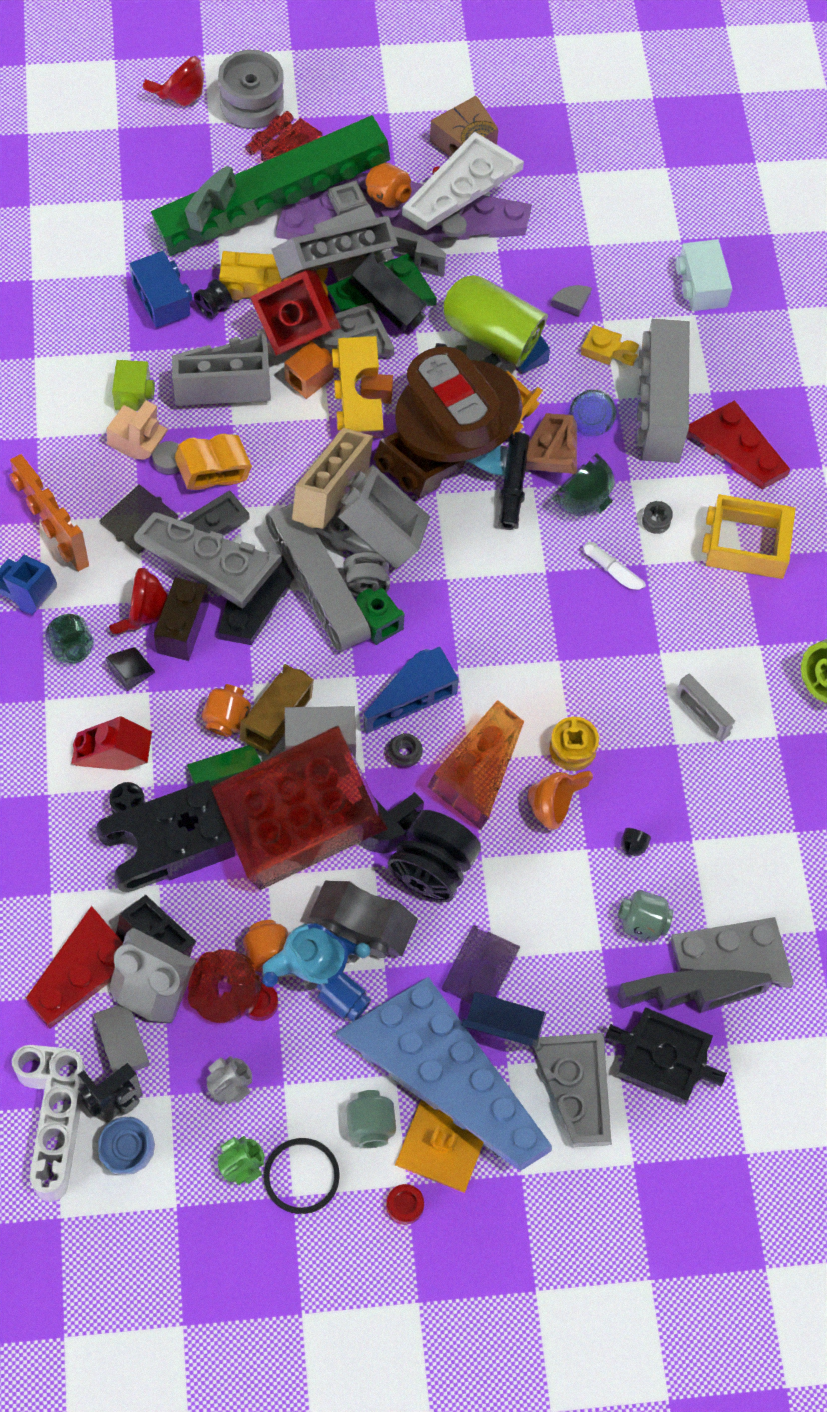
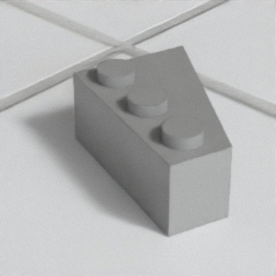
[172,329,271,406]

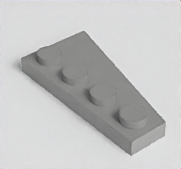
[134,512,282,609]

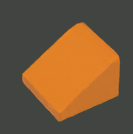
[360,374,393,404]

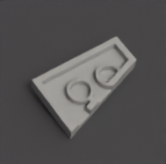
[670,917,794,988]
[534,1033,612,1147]

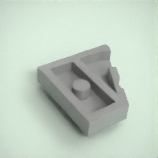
[319,302,395,357]

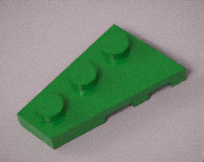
[327,254,437,313]

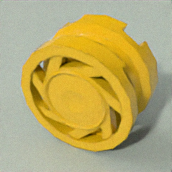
[549,716,599,771]

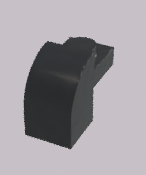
[343,792,424,853]

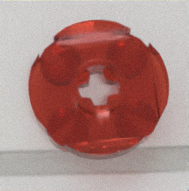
[187,949,261,1024]

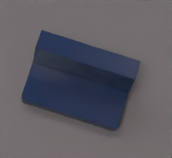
[461,992,546,1048]

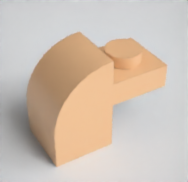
[107,400,168,460]

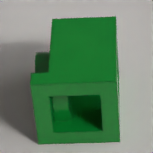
[356,588,405,645]

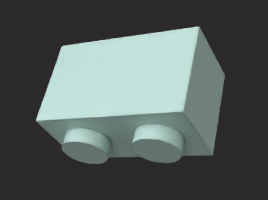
[676,239,732,311]

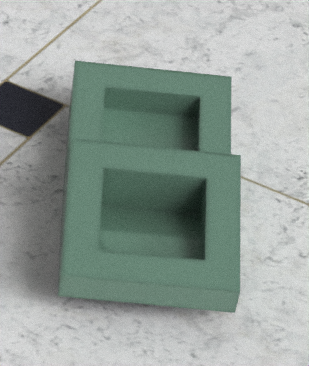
[185,166,237,232]

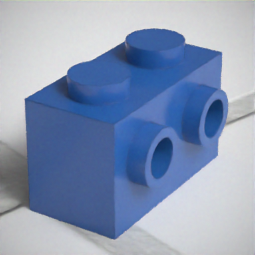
[129,250,193,328]

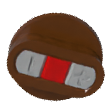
[395,347,523,462]

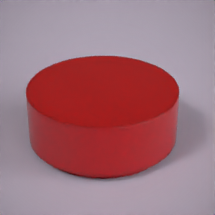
[242,982,278,1021]
[386,1184,424,1225]

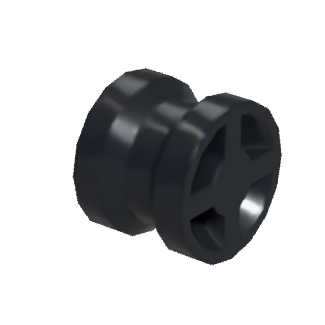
[194,279,233,319]
[109,782,145,814]

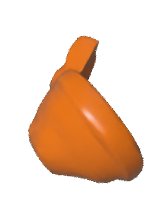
[527,771,593,830]

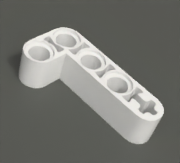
[12,1045,86,1202]

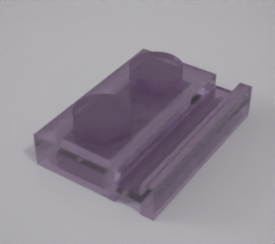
[442,925,520,1004]

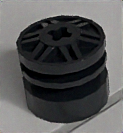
[387,810,481,902]

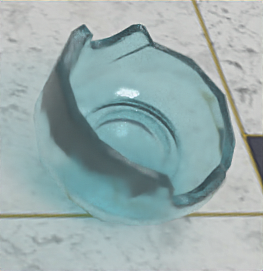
[569,389,617,436]

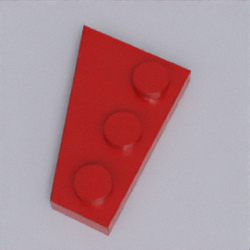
[686,400,790,490]
[26,905,123,1029]

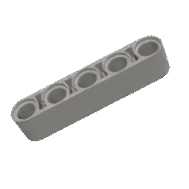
[265,503,371,652]

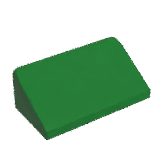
[187,745,263,791]

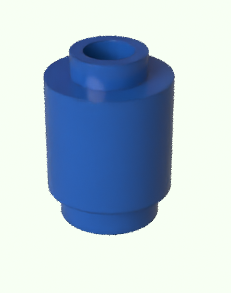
[316,972,372,1022]

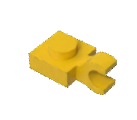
[581,324,639,366]

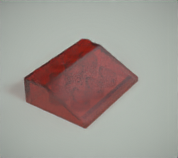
[211,725,388,890]

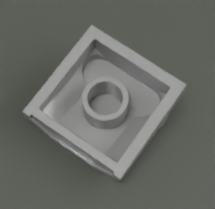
[109,928,196,1023]

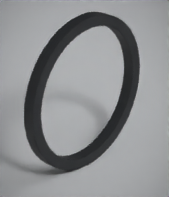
[264,1138,340,1214]

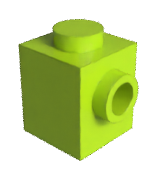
[112,360,155,411]

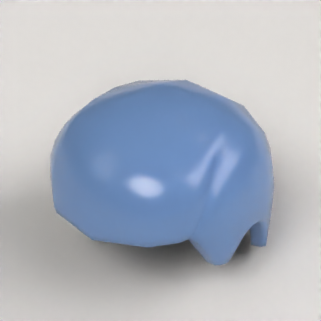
[98,1116,155,1175]

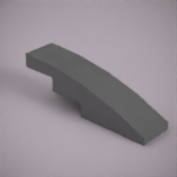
[617,970,773,1013]

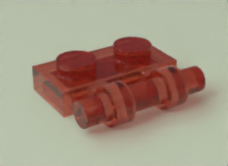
[245,111,323,162]

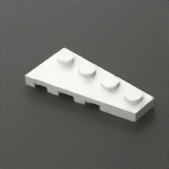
[402,132,524,230]

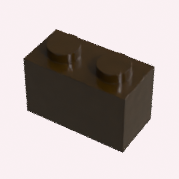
[154,577,209,661]

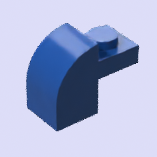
[0,554,57,614]

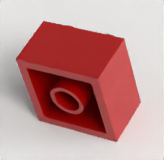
[250,270,341,356]

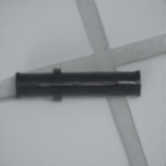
[498,432,530,530]

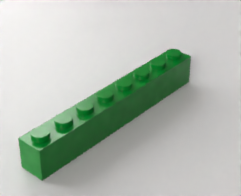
[151,115,391,256]

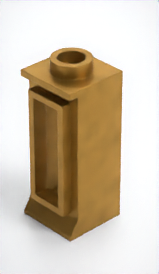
[240,664,314,756]

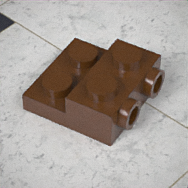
[373,432,466,498]

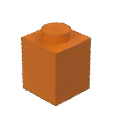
[284,341,334,399]

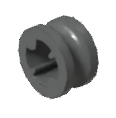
[642,501,673,534]

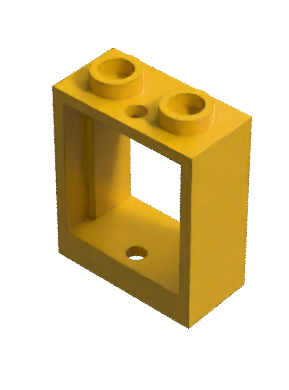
[702,494,796,579]

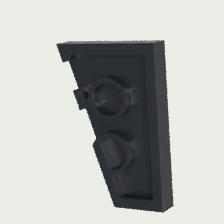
[218,552,295,645]

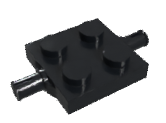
[605,1007,727,1105]

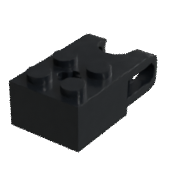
[95,780,236,892]

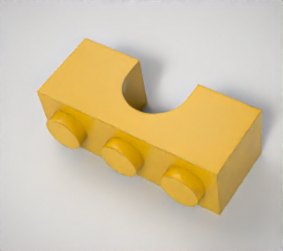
[332,336,384,438]

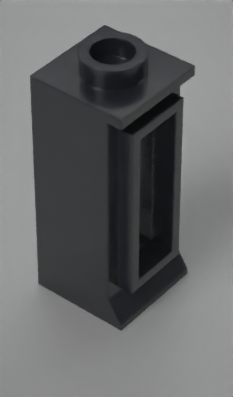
[349,252,427,333]

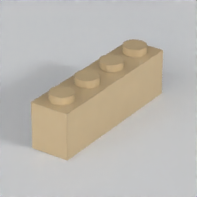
[292,428,373,529]

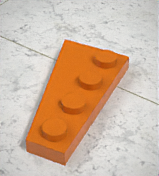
[9,454,90,572]

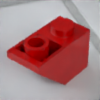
[71,716,153,771]

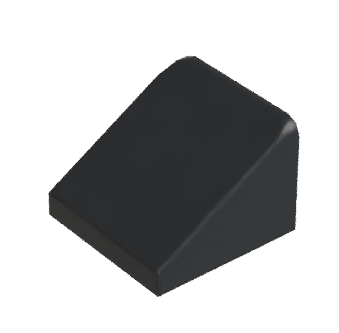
[106,647,155,691]

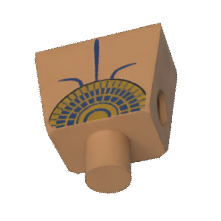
[430,95,498,157]

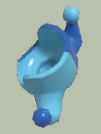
[262,923,371,987]

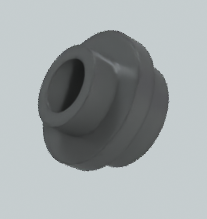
[388,733,423,767]

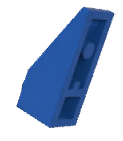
[364,646,459,734]

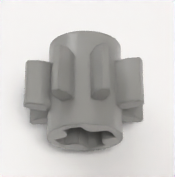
[206,1056,252,1104]

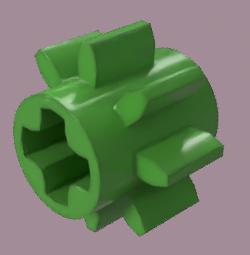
[218,1136,265,1185]

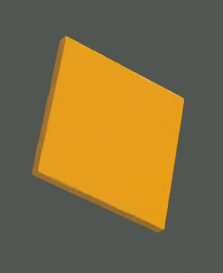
[395,1100,484,1193]

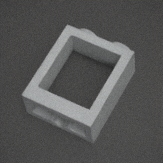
[338,465,430,569]

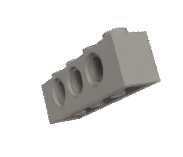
[271,216,398,279]

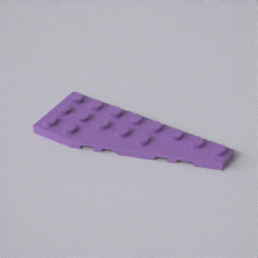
[276,172,532,242]

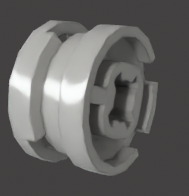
[343,552,390,597]

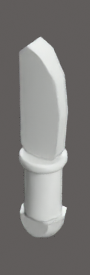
[583,542,646,590]

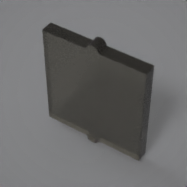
[99,484,178,555]

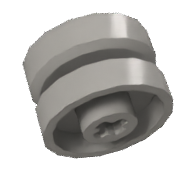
[218,49,284,128]

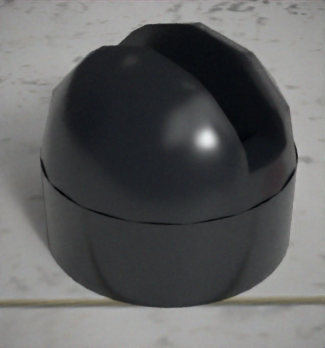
[621,828,651,856]

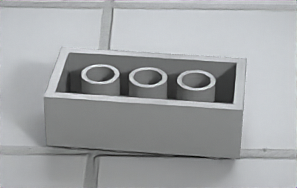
[636,318,690,463]

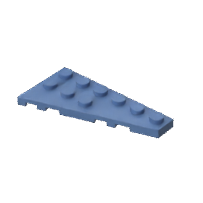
[336,977,552,1171]

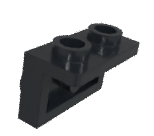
[77,1063,143,1123]

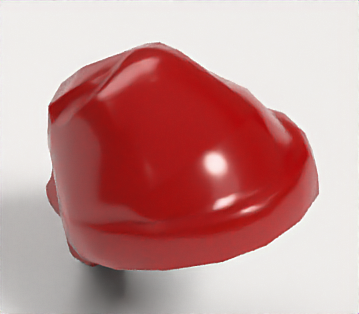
[142,56,204,106]
[109,568,168,634]

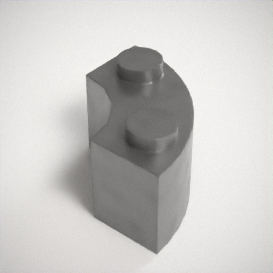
[308,880,418,958]

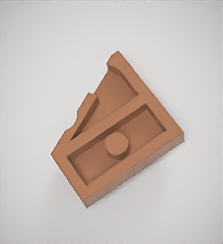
[526,413,577,474]

